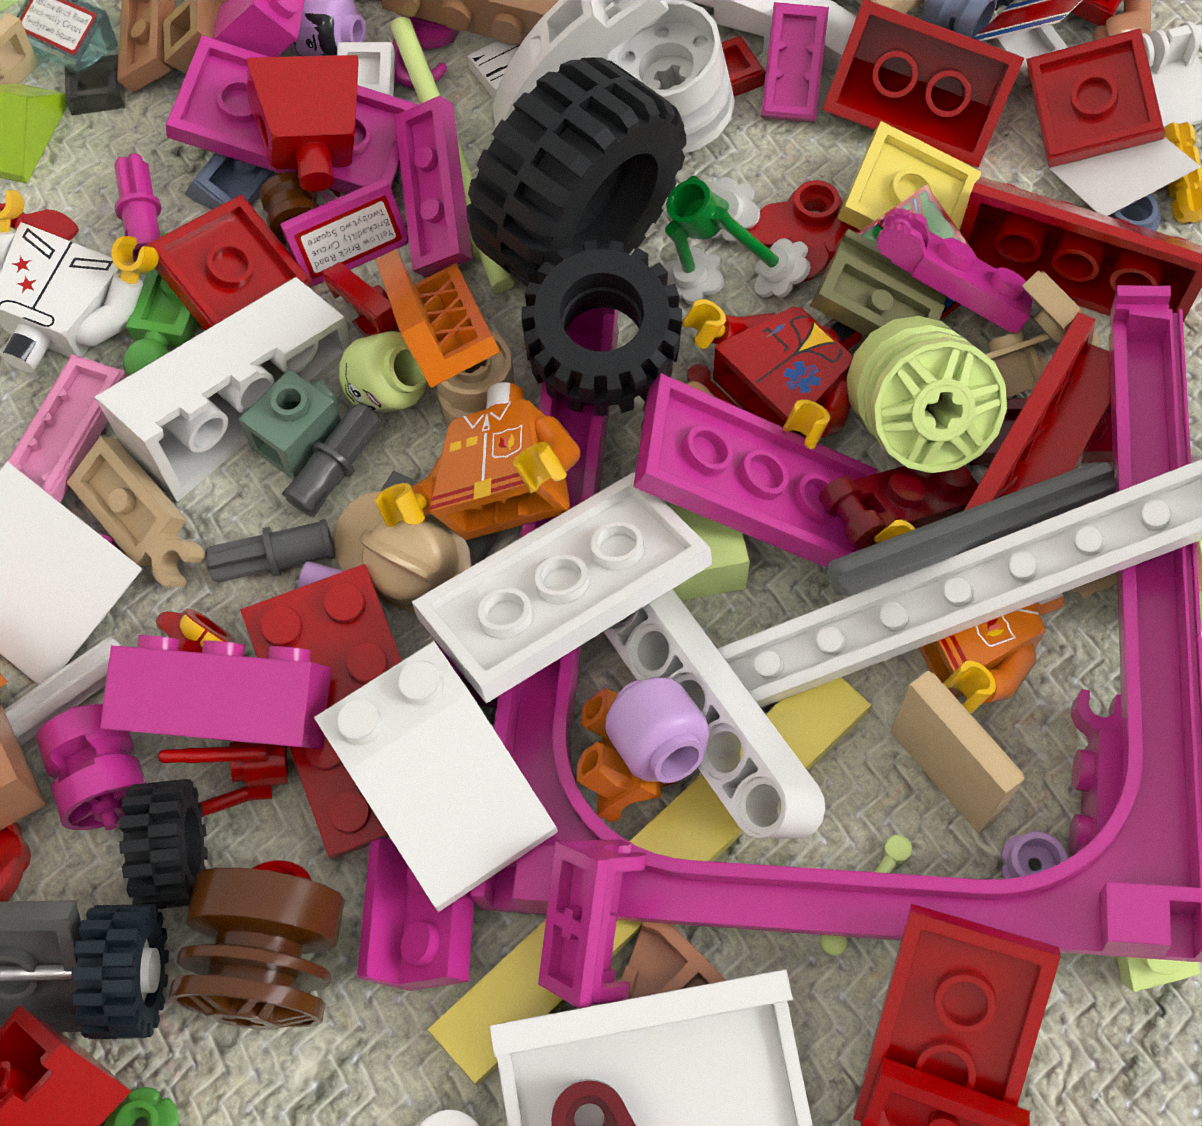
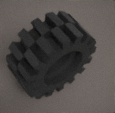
[119,779,208,909]

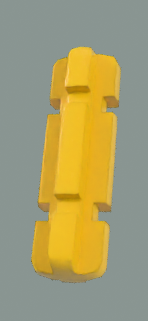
[1164,122,1202,224]

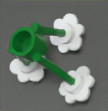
[663,176,810,305]

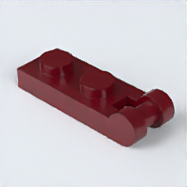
[818,466,979,550]

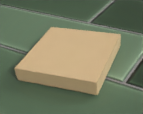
[890,670,1025,834]

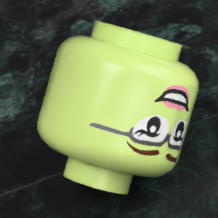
[339,331,428,414]

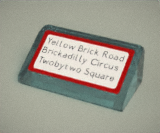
[16,0,119,72]

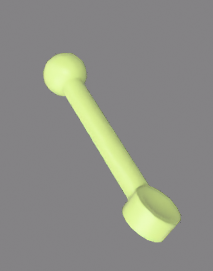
[820,835,912,955]

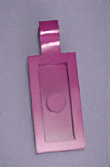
[1069,689,1123,856]

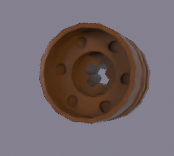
[168,868,345,1030]

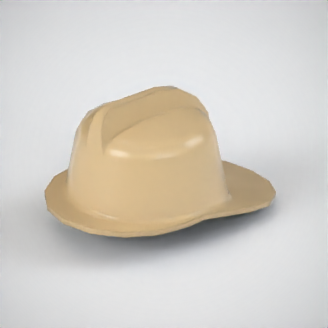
[333,491,472,614]

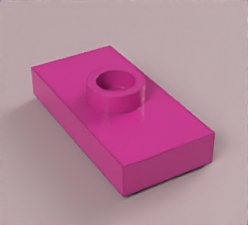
[761,2,829,123]

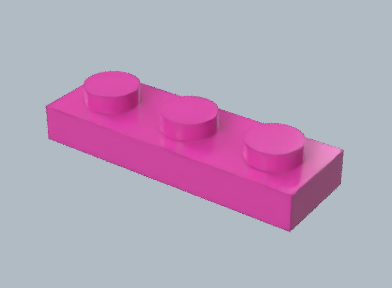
[394,95,473,278]

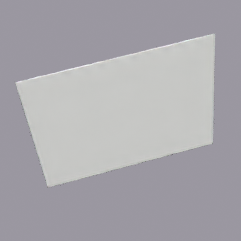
[0,461,143,685]

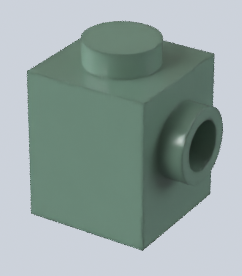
[239,369,341,479]

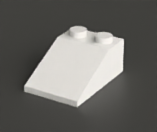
[314,641,558,912]

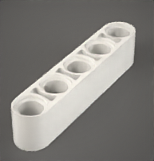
[603,589,825,839]

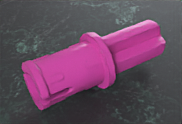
[114,153,162,262]

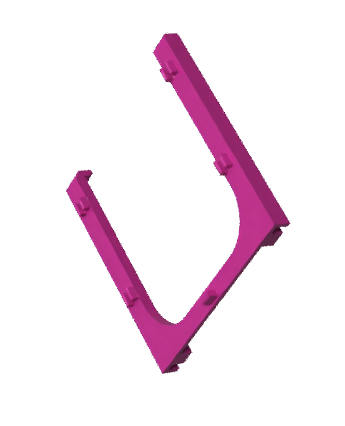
[470,285,1202,963]

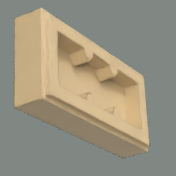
[1022,270,1100,346]

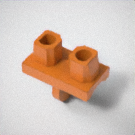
[576,688,675,823]

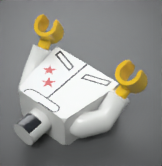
[0,189,159,373]

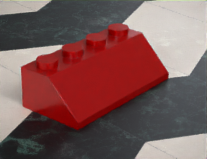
[960,177,1202,322]

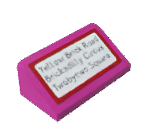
[280,178,409,287]

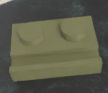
[810,229,947,337]

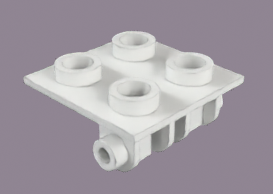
[1142,21,1202,133]

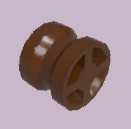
[259,172,320,244]

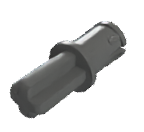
[282,403,382,517]
[205,519,335,583]

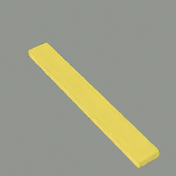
[427,677,872,1087]

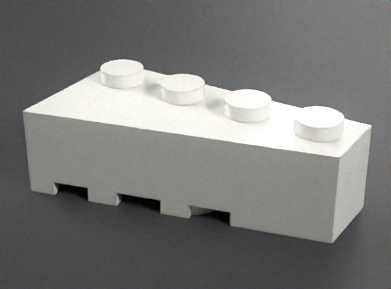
[95,277,352,502]

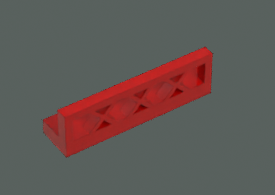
[964,312,1111,511]

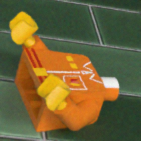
[375,382,580,540]
[874,520,1064,714]

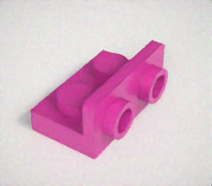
[357,838,474,991]

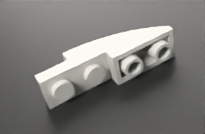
[493,0,669,128]

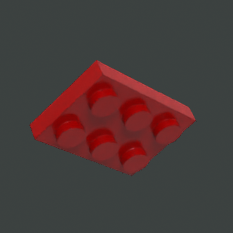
[853,903,1061,1122]

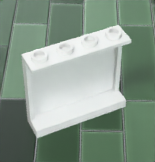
[490,969,813,1126]

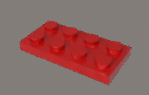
[240,564,402,860]

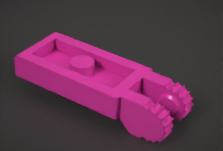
[876,207,1033,334]

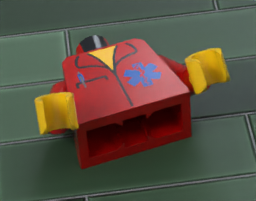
[682,299,862,450]

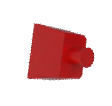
[247,55,359,192]

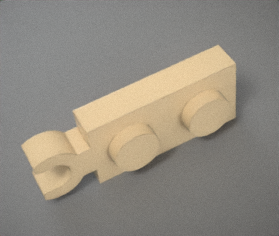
[66,436,206,588]

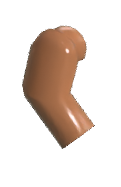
[1093,0,1151,41]

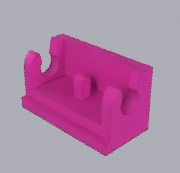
[538,839,647,1009]

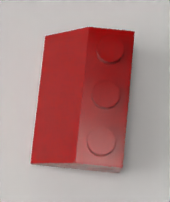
[822,0,1024,168]

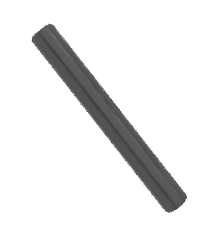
[826,462,1116,597]

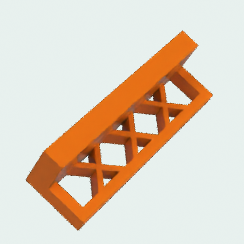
[375,249,500,388]

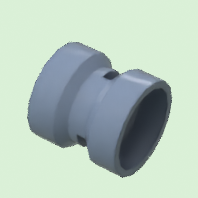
[922,0,997,38]

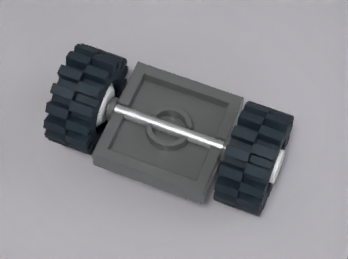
[0,900,169,1039]

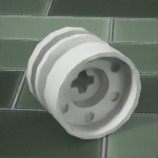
[605,0,735,154]

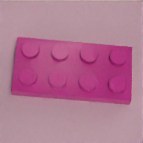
[166,35,418,194]
[633,373,877,568]

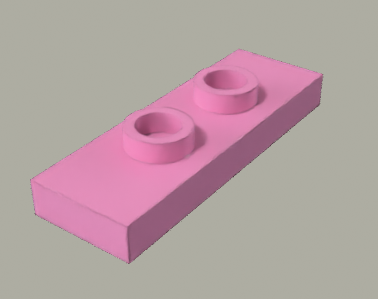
[8,354,127,503]

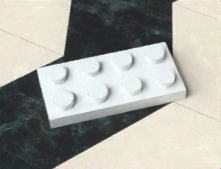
[412,472,712,703]

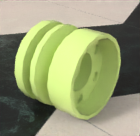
[847,316,1007,473]

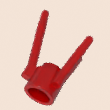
[158,737,288,817]

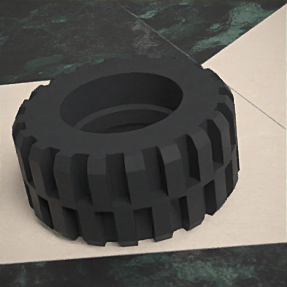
[466,57,686,287]

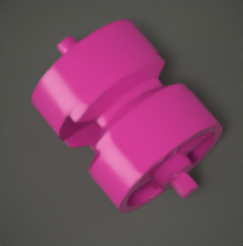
[36,704,146,830]

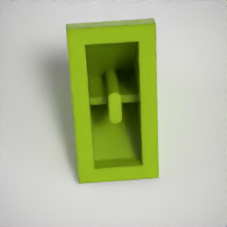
[0,83,70,183]

